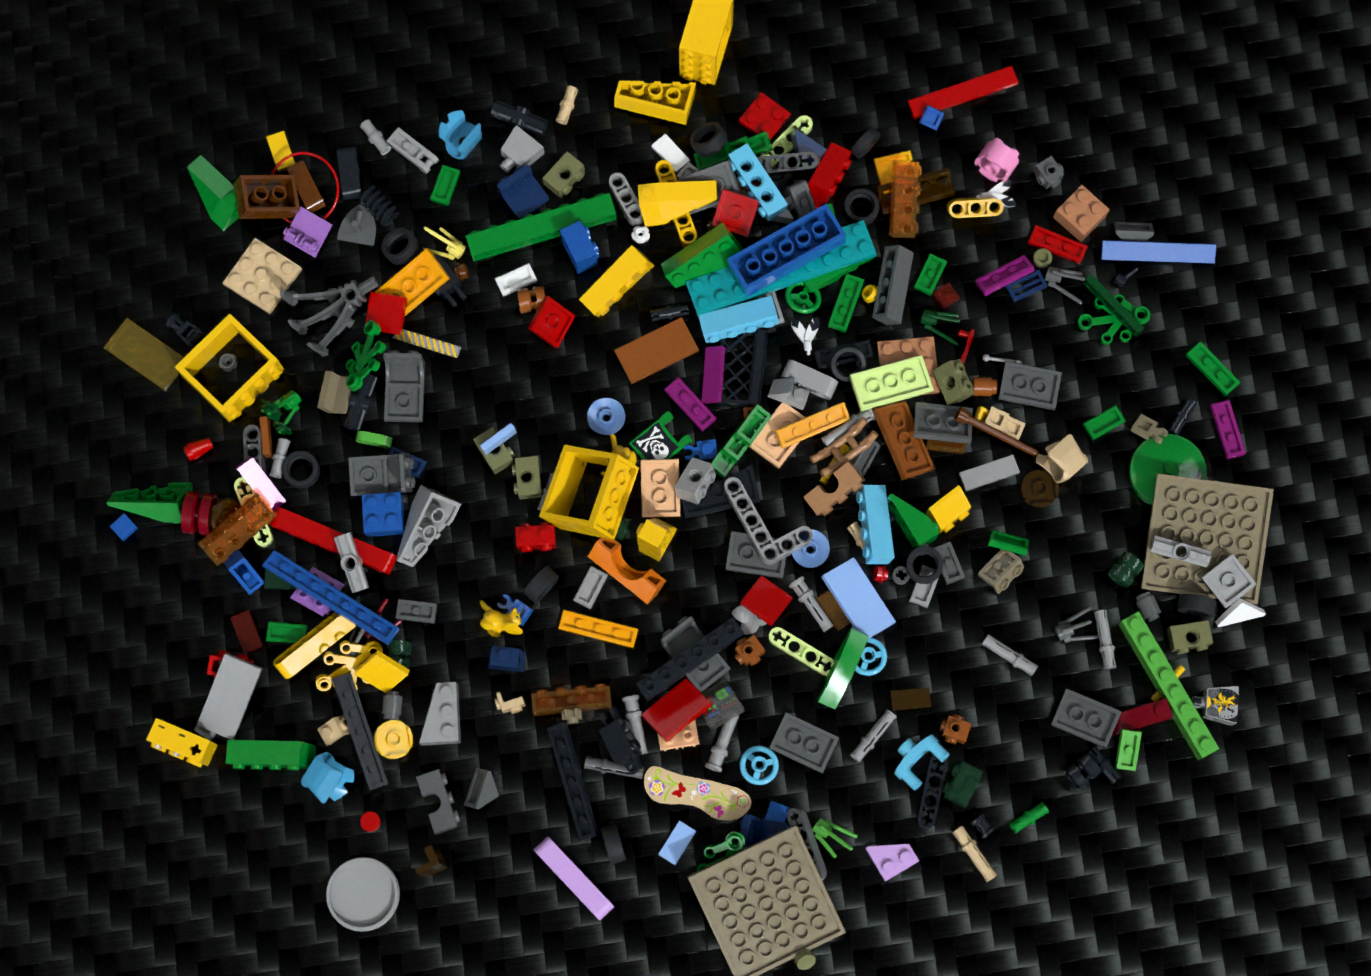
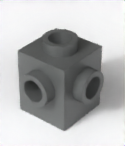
[1033,156,1064,189]

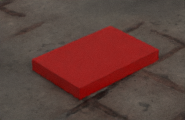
[641,678,711,743]

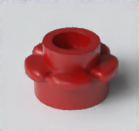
[873,565,888,583]

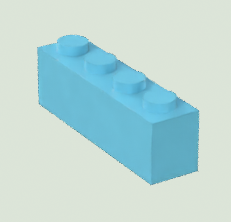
[699,295,779,343]
[856,485,895,564]

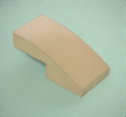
[985,407,1026,440]

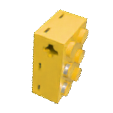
[146,718,217,768]

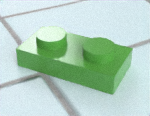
[1115,729,1142,771]

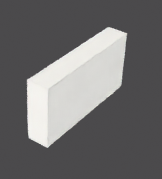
[651,134,690,174]
[495,263,537,297]

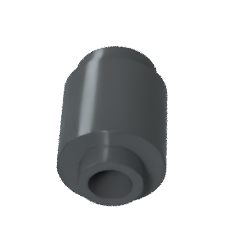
[1136,592,1161,622]
[382,691,403,720]

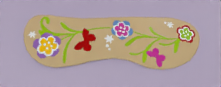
[644,766,751,821]

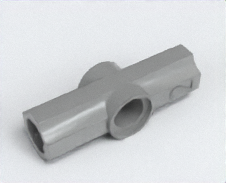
[334,532,369,593]
[1149,535,1211,567]

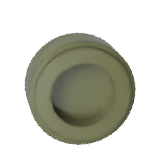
[1033,248,1052,268]
[795,950,816,970]

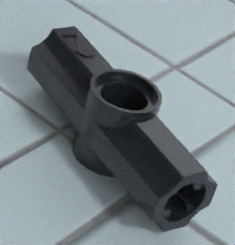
[491,100,548,136]
[344,374,378,431]

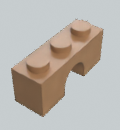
[803,461,865,516]

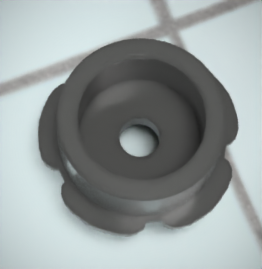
[219,354,238,372]

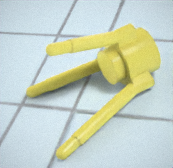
[423,227,466,260]

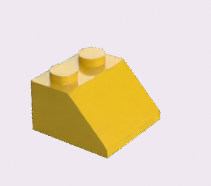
[926,485,971,534]

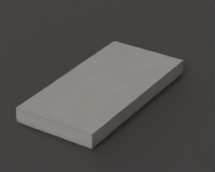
[197,653,262,740]

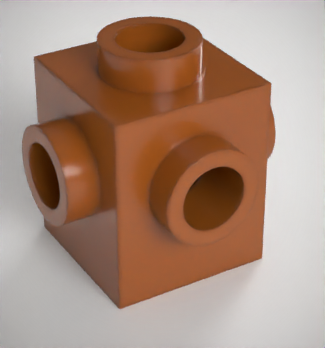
[734,635,765,666]
[940,714,971,744]

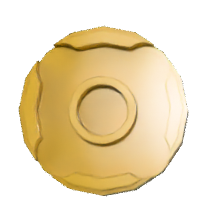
[374,720,413,759]

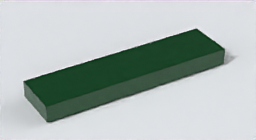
[1084,274,1144,337]

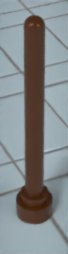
[954,407,1038,457]

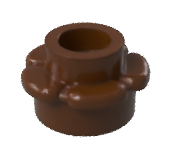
[454,263,469,281]

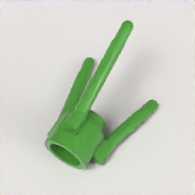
[812,818,858,858]

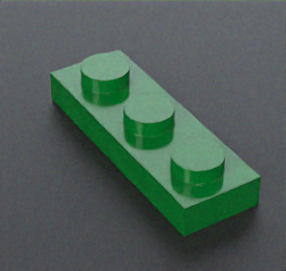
[828,274,864,333]
[1186,341,1241,396]

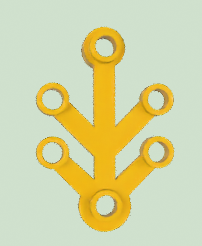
[315,641,383,691]

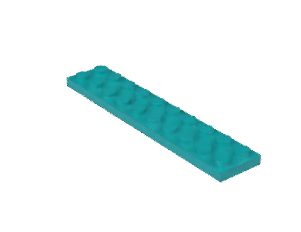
[686,220,877,318]

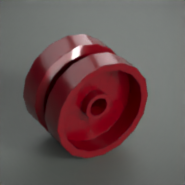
[181,491,218,536]

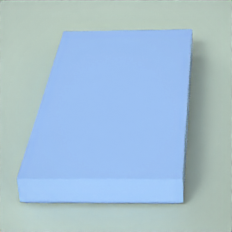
[821,558,896,639]

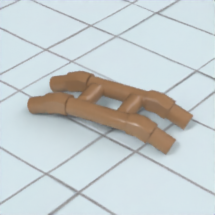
[810,417,878,477]

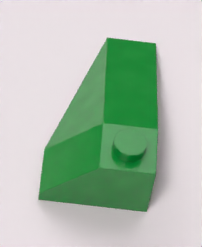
[187,155,239,232]
[107,482,193,524]

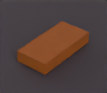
[259,416,273,458]

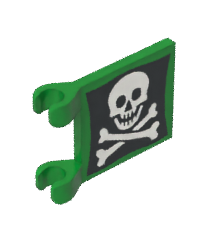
[629,411,692,460]

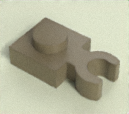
[1131,414,1168,444]
[561,708,583,724]

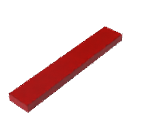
[908,66,1018,119]

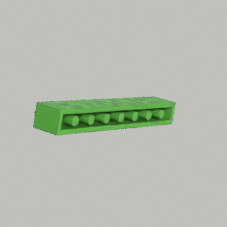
[1118,612,1219,760]

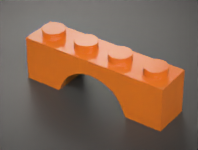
[587,538,666,604]

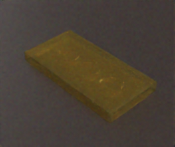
[104,318,184,391]

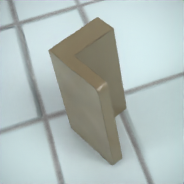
[317,371,352,414]

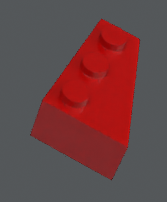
[808,142,852,209]

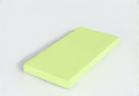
[849,355,934,411]

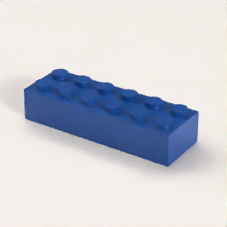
[727,204,846,297]

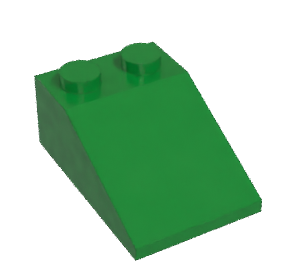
[887,494,940,549]

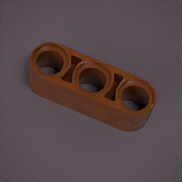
[286,160,326,213]

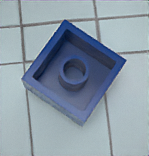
[560,221,599,274]
[362,492,405,537]

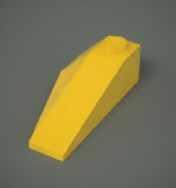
[638,181,718,227]

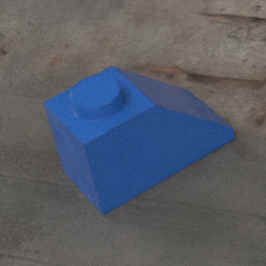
[222,548,265,595]

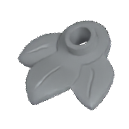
[731,605,767,635]

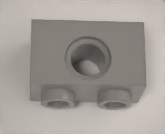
[674,457,716,504]

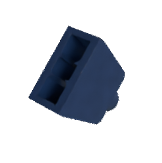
[487,646,526,673]

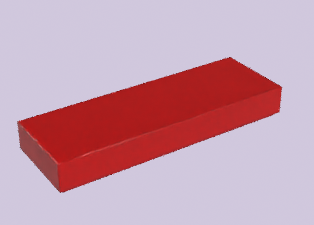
[1028,225,1088,264]

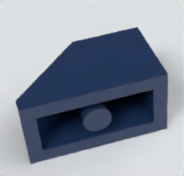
[790,129,827,171]

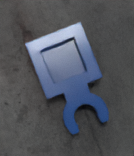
[684,439,717,461]
[497,594,533,626]

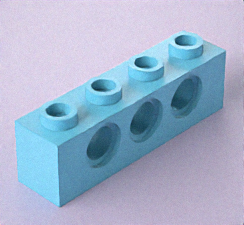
[728,144,788,221]

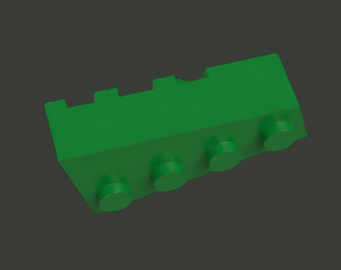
[661,222,744,288]
[226,740,316,771]

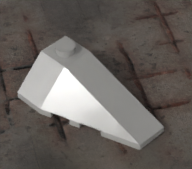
[396,485,461,567]

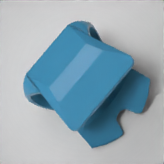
[439,110,482,159]
[301,752,354,803]

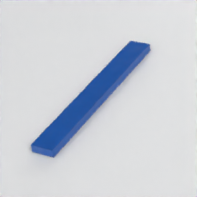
[262,550,399,645]

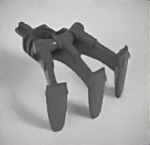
[280,276,379,357]

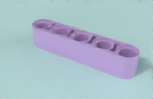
[534,836,614,920]

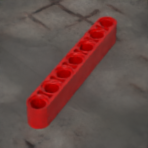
[269,507,397,575]

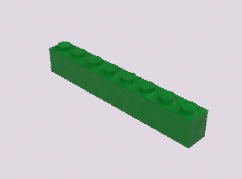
[465,193,617,262]

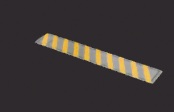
[393,329,461,358]

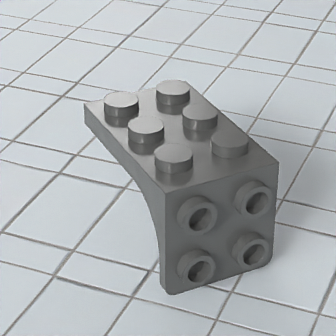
[383,350,425,422]
[348,453,415,496]
[661,616,731,693]

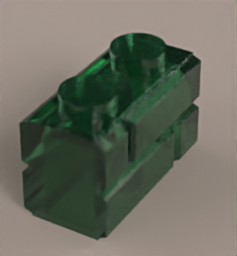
[942,761,983,808]

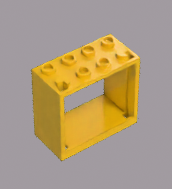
[679,0,734,85]
[175,314,284,422]
[539,445,639,540]

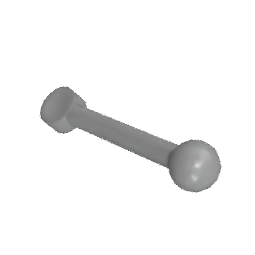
[982,354,1022,364]

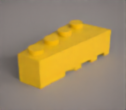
[614,80,696,125]
[579,245,655,317]
[636,518,677,562]

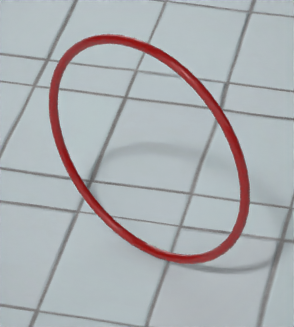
[271,152,339,224]

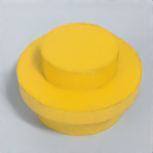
[862,285,878,303]

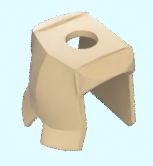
[1036,434,1088,484]

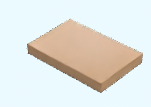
[748,402,806,469]
[641,459,680,518]

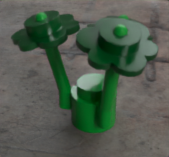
[260,390,301,435]

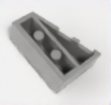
[419,682,461,746]

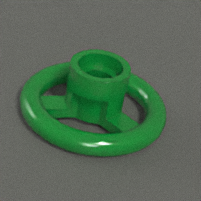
[785,282,822,314]

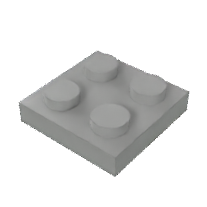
[1201,553,1257,608]

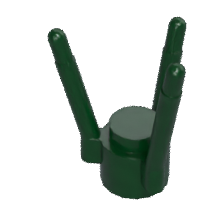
[921,309,960,346]

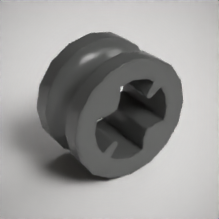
[892,566,910,585]

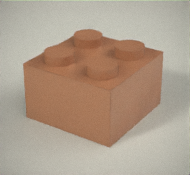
[1053,185,1110,242]

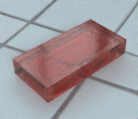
[231,610,263,654]

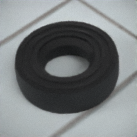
[851,128,880,159]

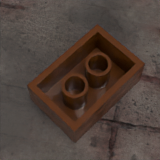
[233,175,300,219]

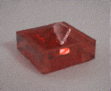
[933,283,960,309]

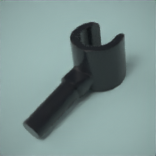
[1113,267,1138,287]

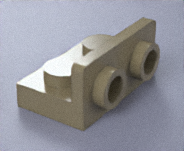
[978,549,1024,594]

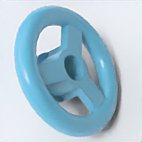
[855,638,887,676]
[740,746,779,785]

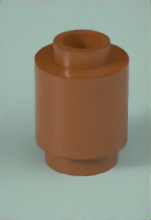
[970,377,997,396]

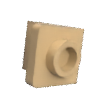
[494,692,526,714]
[317,715,349,746]

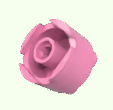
[975,138,1019,183]

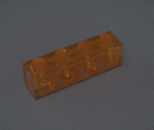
[889,160,922,238]
[198,493,277,566]
[531,684,612,716]

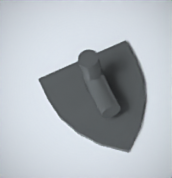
[337,204,376,246]

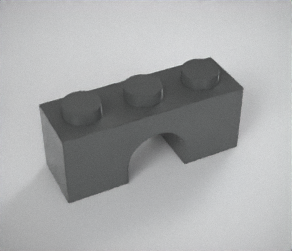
[416,769,461,835]

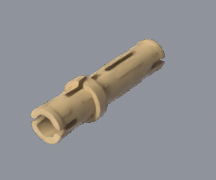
[952,825,997,882]

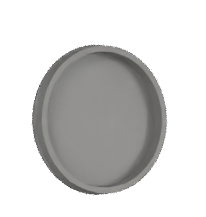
[326,857,400,931]

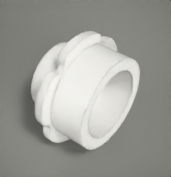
[631,226,650,244]

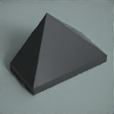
[1114,222,1154,241]
[846,436,881,477]
[464,768,499,809]

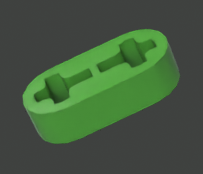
[355,431,393,449]

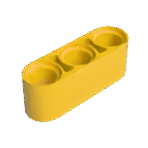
[947,197,1003,218]

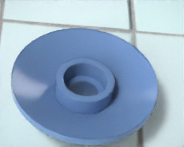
[587,398,625,435]
[791,530,830,568]

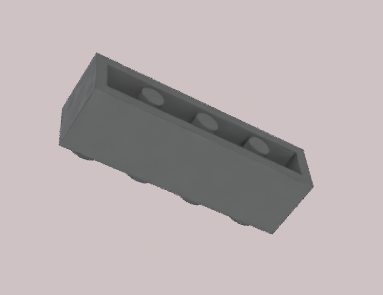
[872,245,914,325]

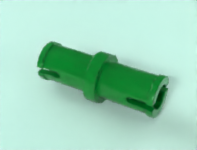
[1009,802,1049,833]

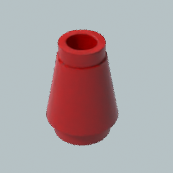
[183,438,213,461]

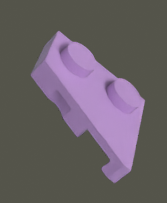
[865,844,919,881]

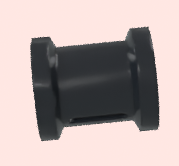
[971,813,996,839]

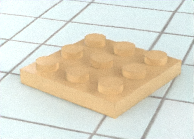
[223,238,302,314]

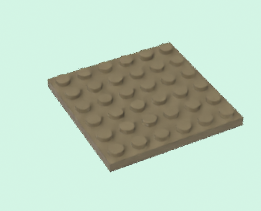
[1140,473,1274,604]
[687,824,846,976]

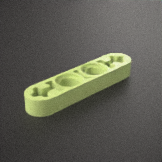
[760,116,813,171]
[234,477,273,548]
[769,627,834,676]

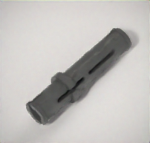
[584,756,644,779]

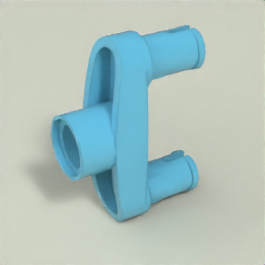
[895,735,950,791]

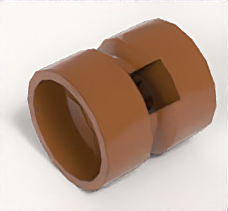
[517,286,545,314]

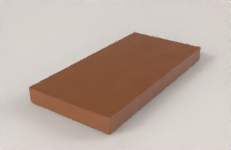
[614,317,699,384]
[872,400,935,480]

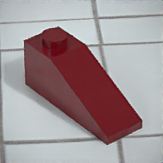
[1112,699,1172,736]

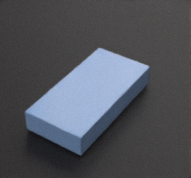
[480,423,517,455]
[658,821,696,865]

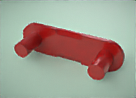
[949,329,974,365]

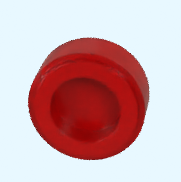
[360,812,381,832]

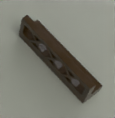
[877,168,955,214]
[415,845,448,878]

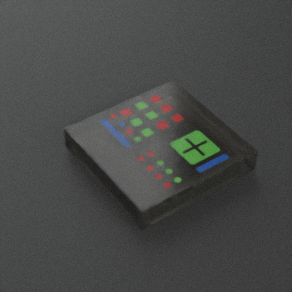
[701,679,745,730]

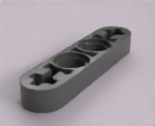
[747,152,820,173]
[787,807,827,880]

